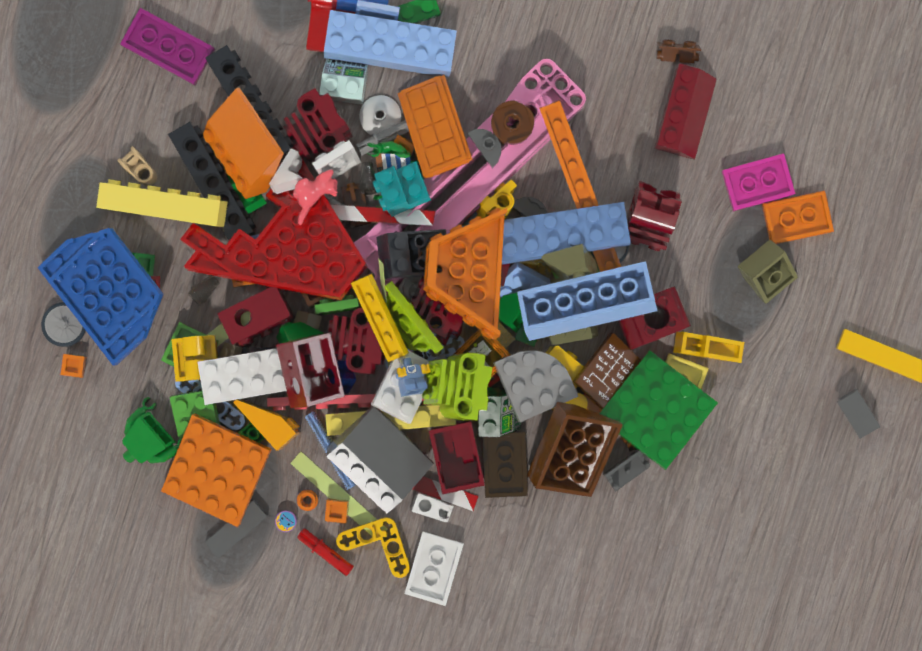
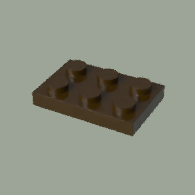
[483,432,528,498]

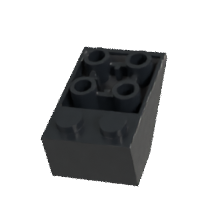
[376,229,446,280]

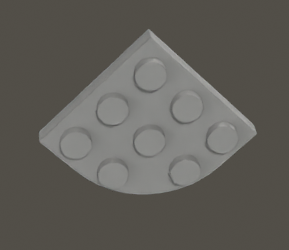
[494,350,578,422]

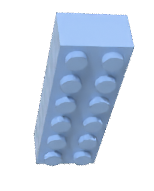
[324,10,457,78]
[517,261,657,341]

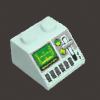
[319,58,368,105]

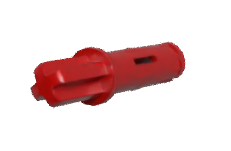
[297,528,354,576]

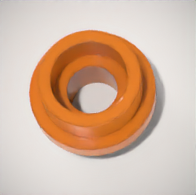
[297,489,318,511]

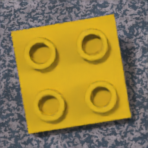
[476,180,517,220]
[172,335,218,382]

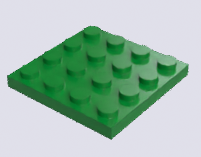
[599,351,718,470]

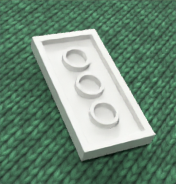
[198,348,287,405]

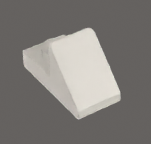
[269,149,303,194]

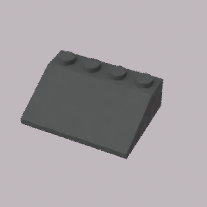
[326,406,434,513]

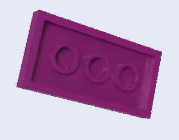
[120,8,215,86]

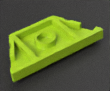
[384,281,444,353]

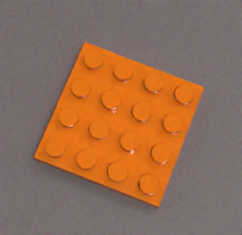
[161,413,272,527]

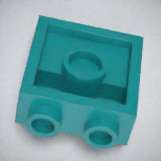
[373,161,431,217]

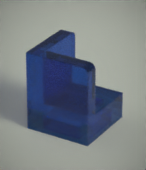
[328,360,357,394]

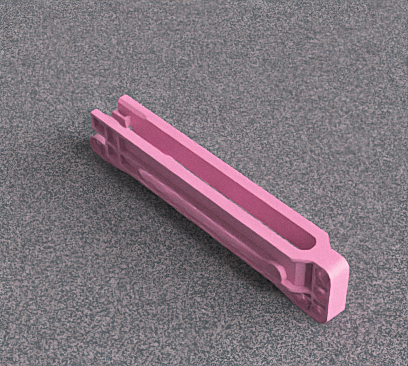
[354,59,586,296]

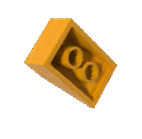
[233,400,300,451]

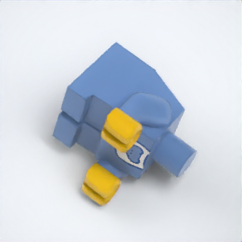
[396,358,431,397]

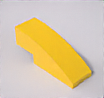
[673,332,745,363]

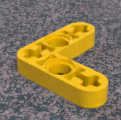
[336,517,410,578]

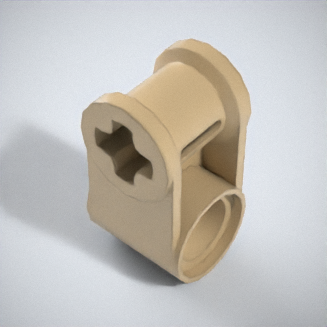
[117,146,158,186]

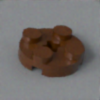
[491,100,534,145]

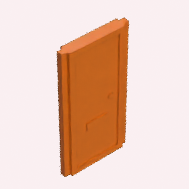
[397,75,473,178]

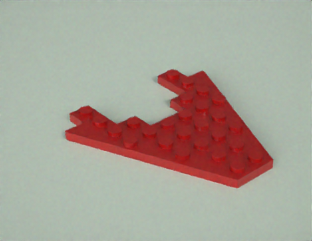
[180,138,367,300]

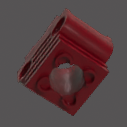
[283,88,353,162]
[627,181,682,251]
[410,277,464,346]
[618,286,691,350]
[329,308,385,375]

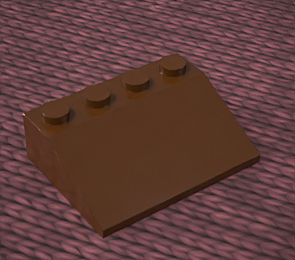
[527,402,623,497]

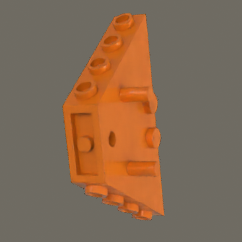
[423,208,507,340]

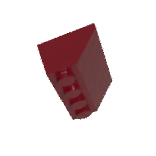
[654,63,717,160]

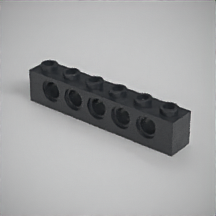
[205,45,294,163]
[168,122,256,241]

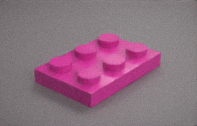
[721,153,795,212]

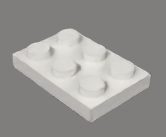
[312,140,361,178]
[371,350,429,424]
[404,531,464,606]

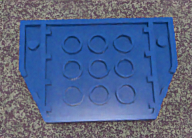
[37,228,163,366]

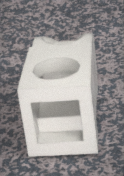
[410,491,454,522]

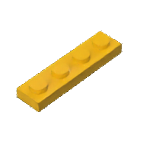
[351,274,409,362]

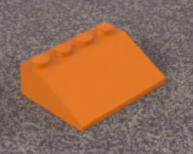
[203,87,284,199]

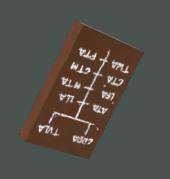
[573,333,642,409]

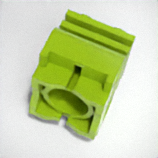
[422,353,492,421]

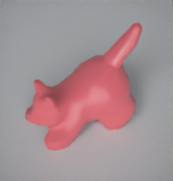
[293,170,338,225]

